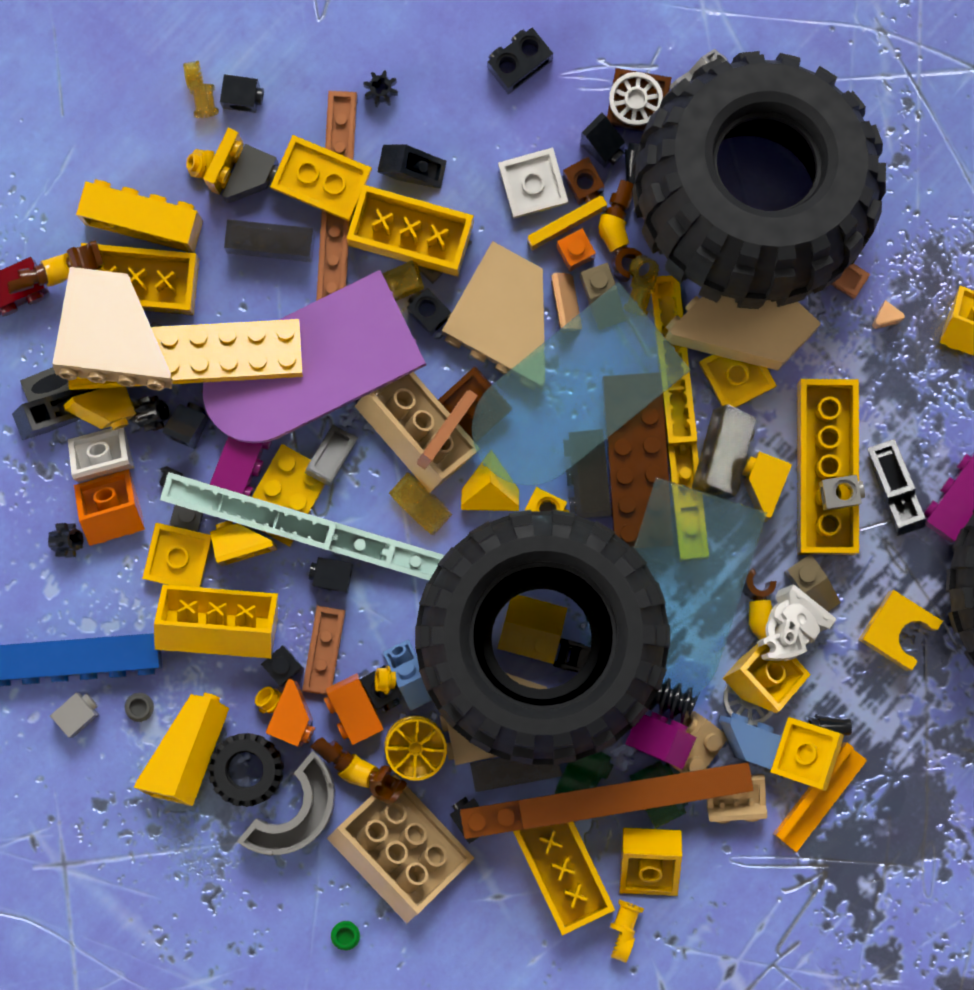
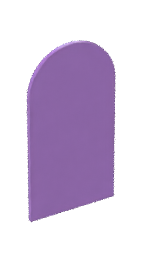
[203,270,426,443]

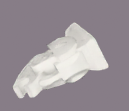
[757,584,836,661]

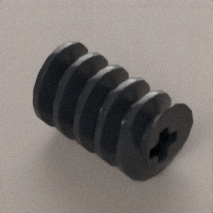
[648,678,700,724]

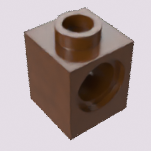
[562,157,605,205]

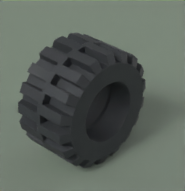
[208,733,284,807]

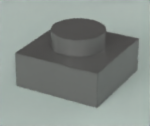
[169,505,203,532]

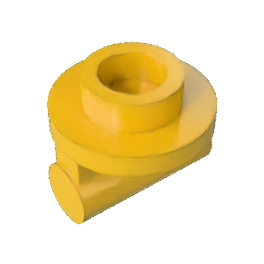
[186,149,214,180]

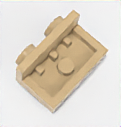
[669,711,727,773]
[706,774,768,824]

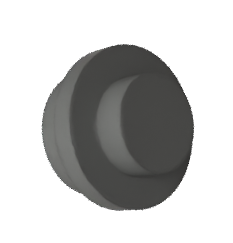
[125,693,154,722]

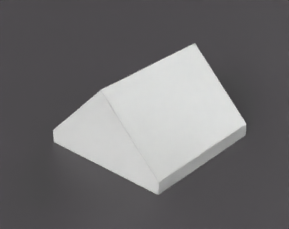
[68,427,135,483]

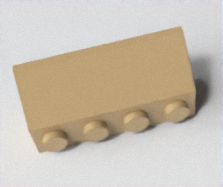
[355,372,480,493]

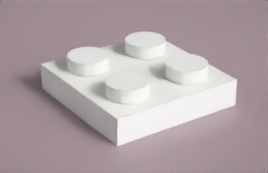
[498,147,568,219]

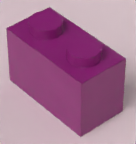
[625,712,697,770]

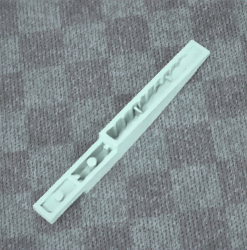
[160,472,445,580]

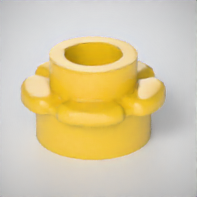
[375,665,396,695]
[255,686,282,714]

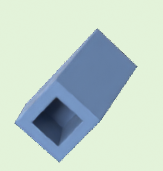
[383,639,432,711]
[719,713,782,769]

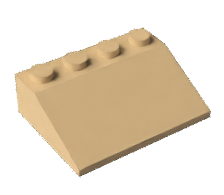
[327,774,474,923]

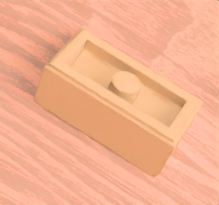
[551,272,582,333]

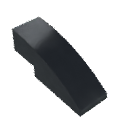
[867,439,926,536]

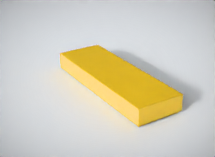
[527,195,607,251]

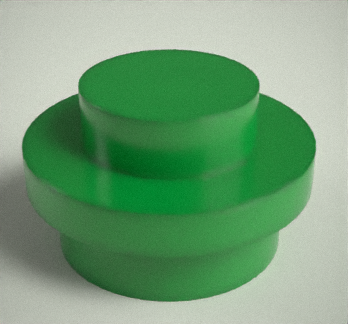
[331,921,360,951]

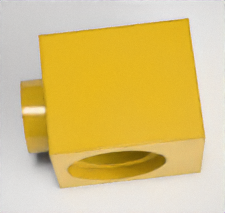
[524,487,569,512]

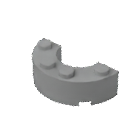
[237,751,335,855]

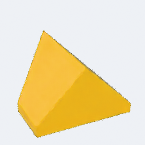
[461,450,519,511]

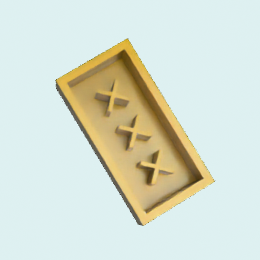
[76,179,203,253]
[346,184,474,277]
[81,243,200,315]
[154,585,278,659]
[513,822,615,936]

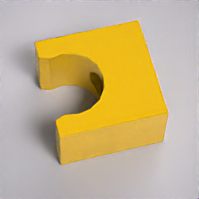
[858,590,943,671]

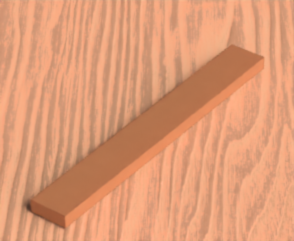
[316,91,357,301]

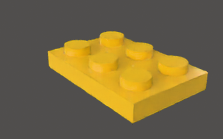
[270,135,372,222]
[252,444,326,547]

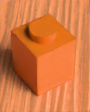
[556,228,596,272]

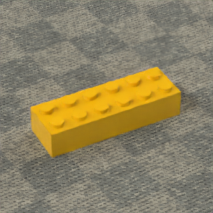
[797,379,859,555]

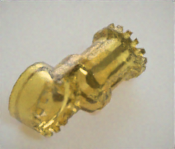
[183,61,219,118]
[623,255,660,317]

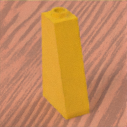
[134,692,229,806]

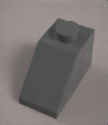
[222,144,279,203]

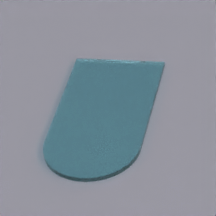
[472,282,691,485]
[634,477,767,697]

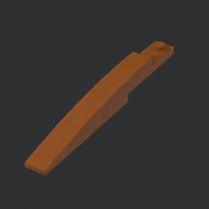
[460,762,754,839]

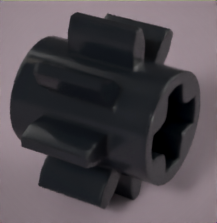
[363,70,398,107]
[134,395,169,432]
[48,523,84,558]

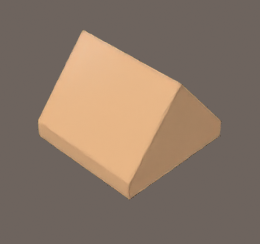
[872,300,905,329]

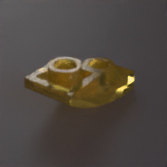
[389,472,453,535]

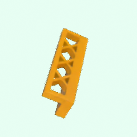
[773,742,867,852]

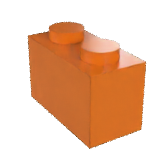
[324,673,384,745]

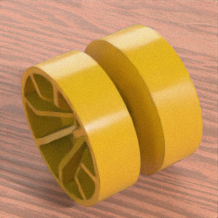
[384,715,447,781]

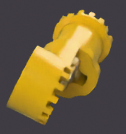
[610,899,644,963]

